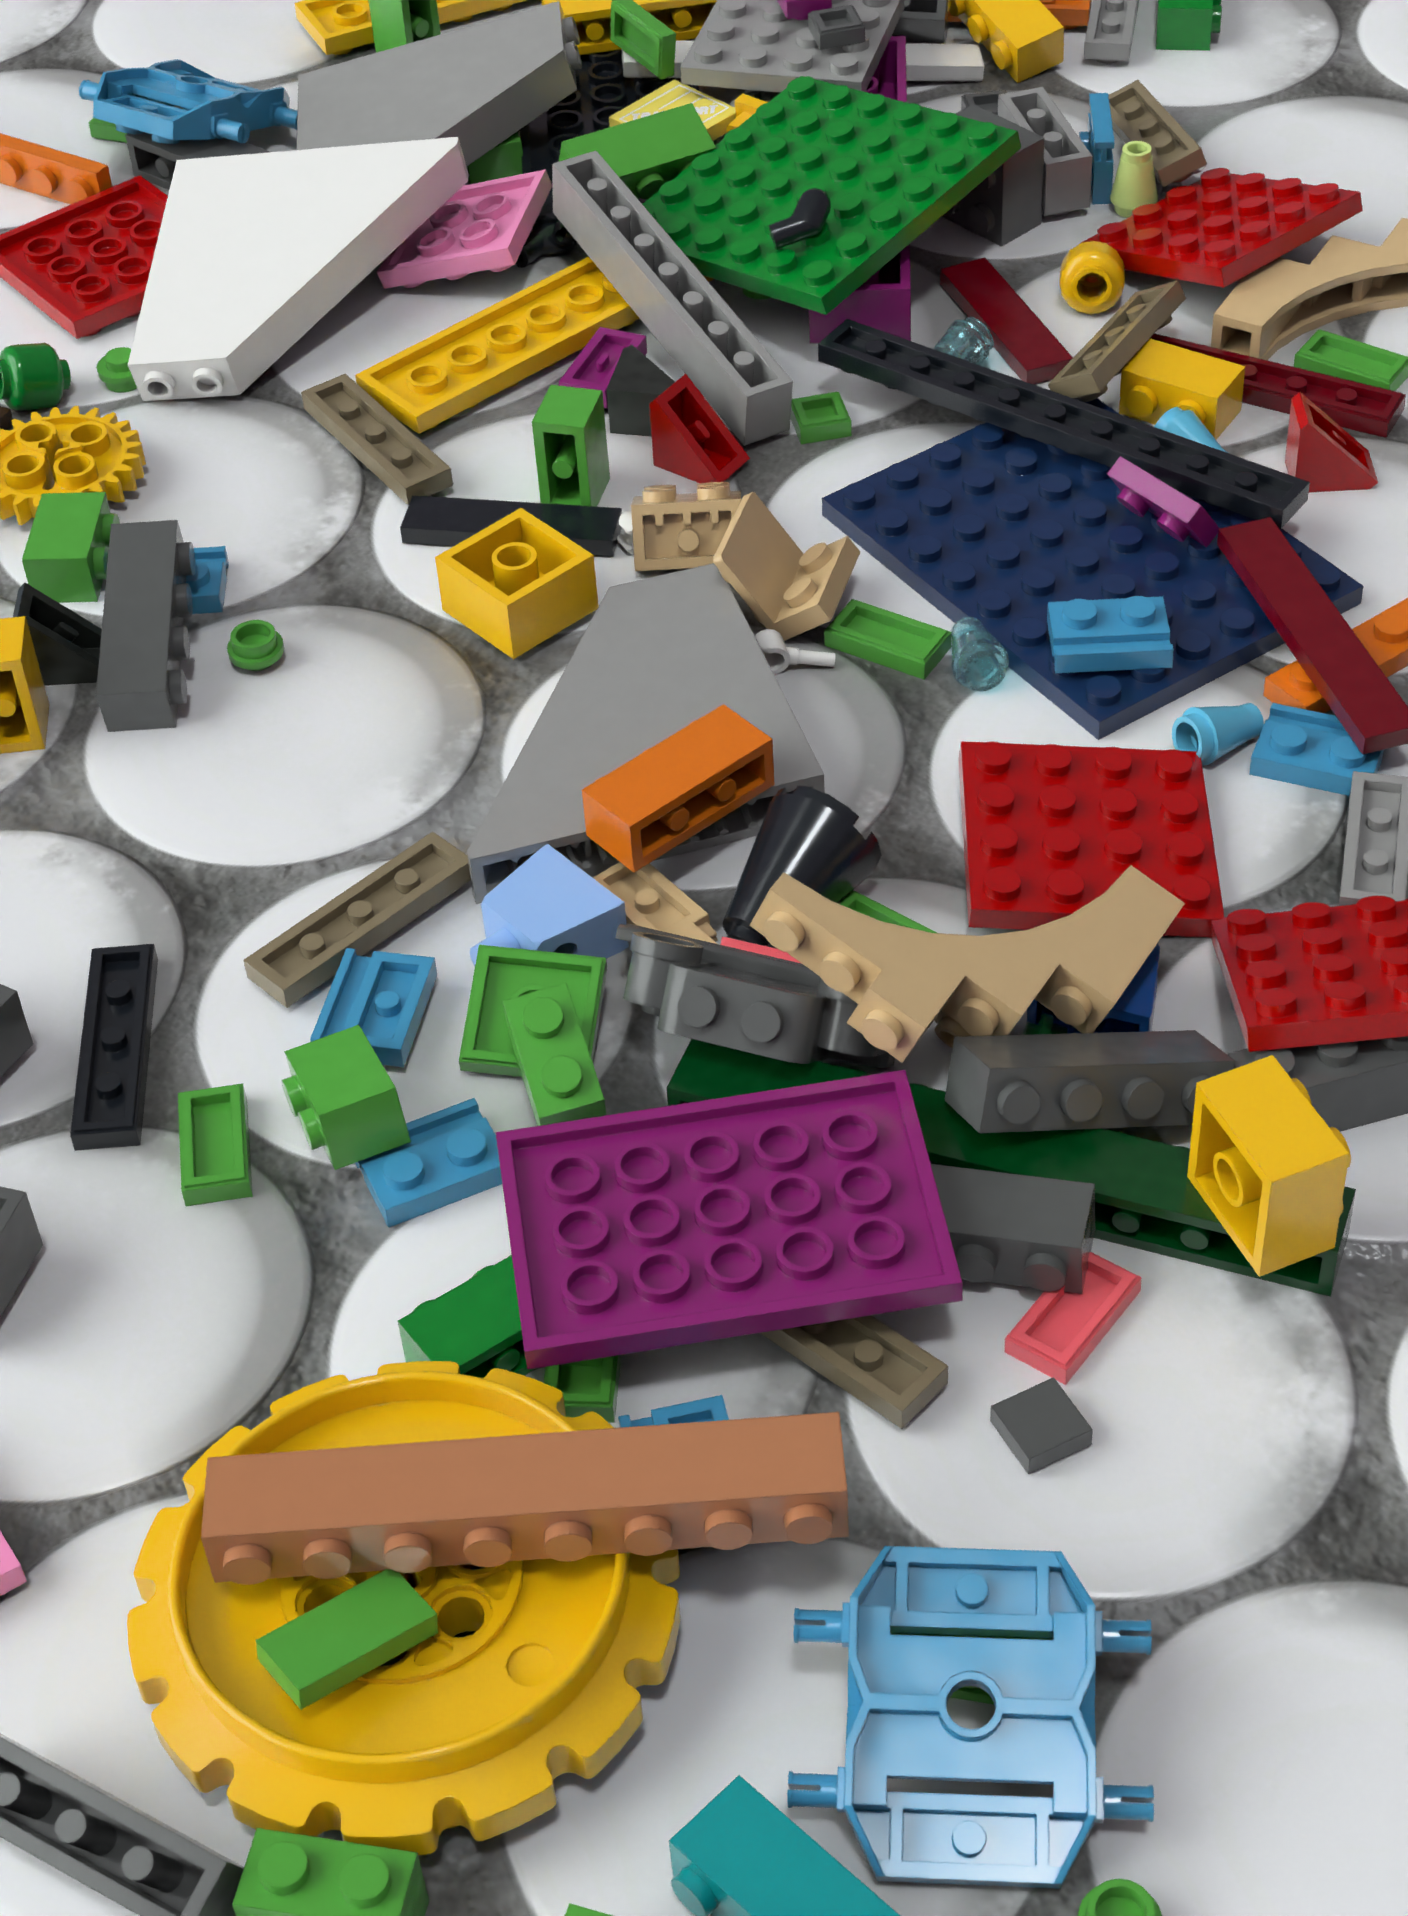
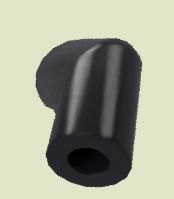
[768,188,831,250]
[515,220,577,268]

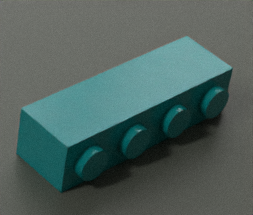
[669,1775,900,1916]

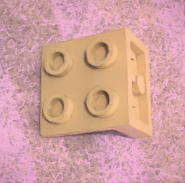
[631,482,741,571]
[713,492,861,641]

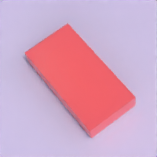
[1005,1252,1142,1385]

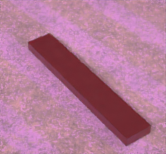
[1129,333,1406,438]
[1217,517,1408,754]

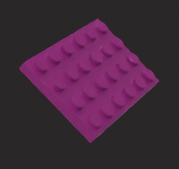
[496,1070,963,1369]

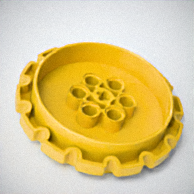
[127,1361,681,1855]

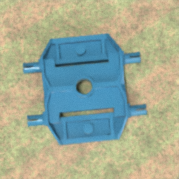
[79,59,297,144]
[788,1546,1154,1889]

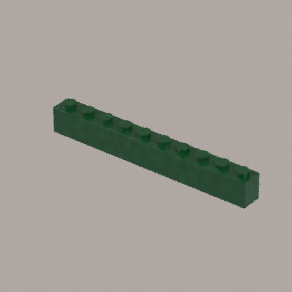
[666,1039,1356,1297]

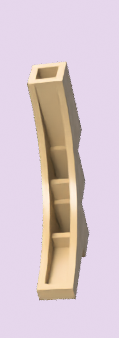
[1211,218,1408,360]
[749,865,1185,1063]

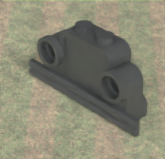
[615,923,942,1068]

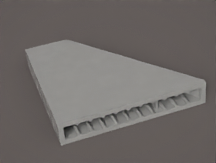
[296,1,582,166]
[467,563,825,904]

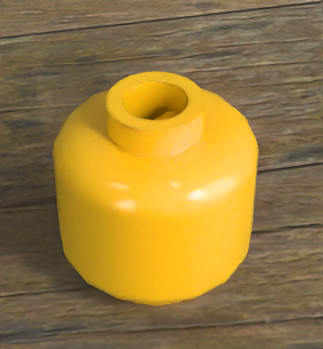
[1059,241,1125,314]

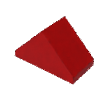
[649,374,750,483]
[1285,392,1378,493]

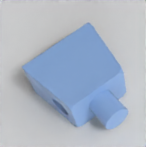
[470,844,629,966]

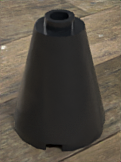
[723,786,882,948]

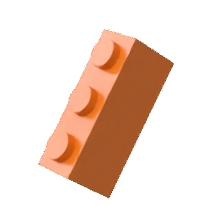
[582,704,775,873]

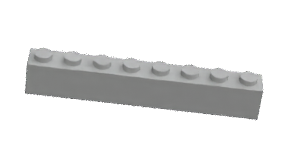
[552,151,793,446]

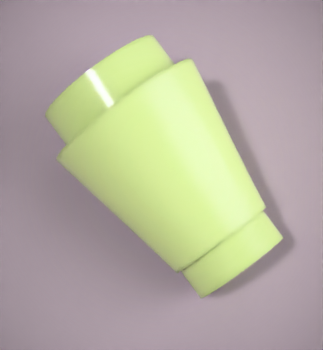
[1110,141,1158,218]

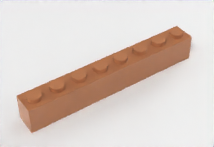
[201,1412,849,1585]

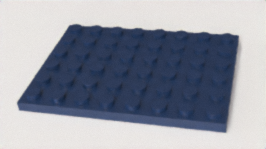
[822,398,1363,740]

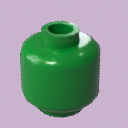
[0,343,71,411]

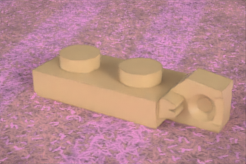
[592,862,718,944]

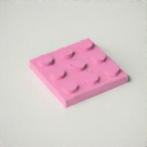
[377,169,552,289]

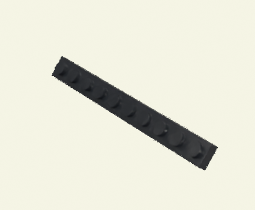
[818,319,1310,529]

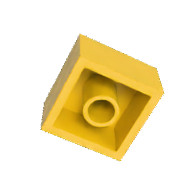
[435,508,599,660]
[1187,1055,1351,1277]

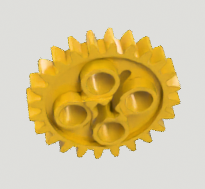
[0,406,146,525]

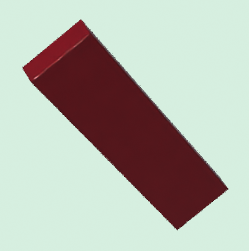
[940,257,1073,384]

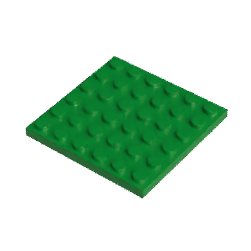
[642,76,1021,315]

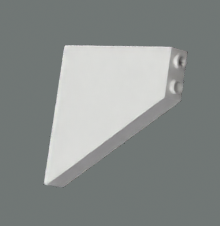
[128,137,469,402]

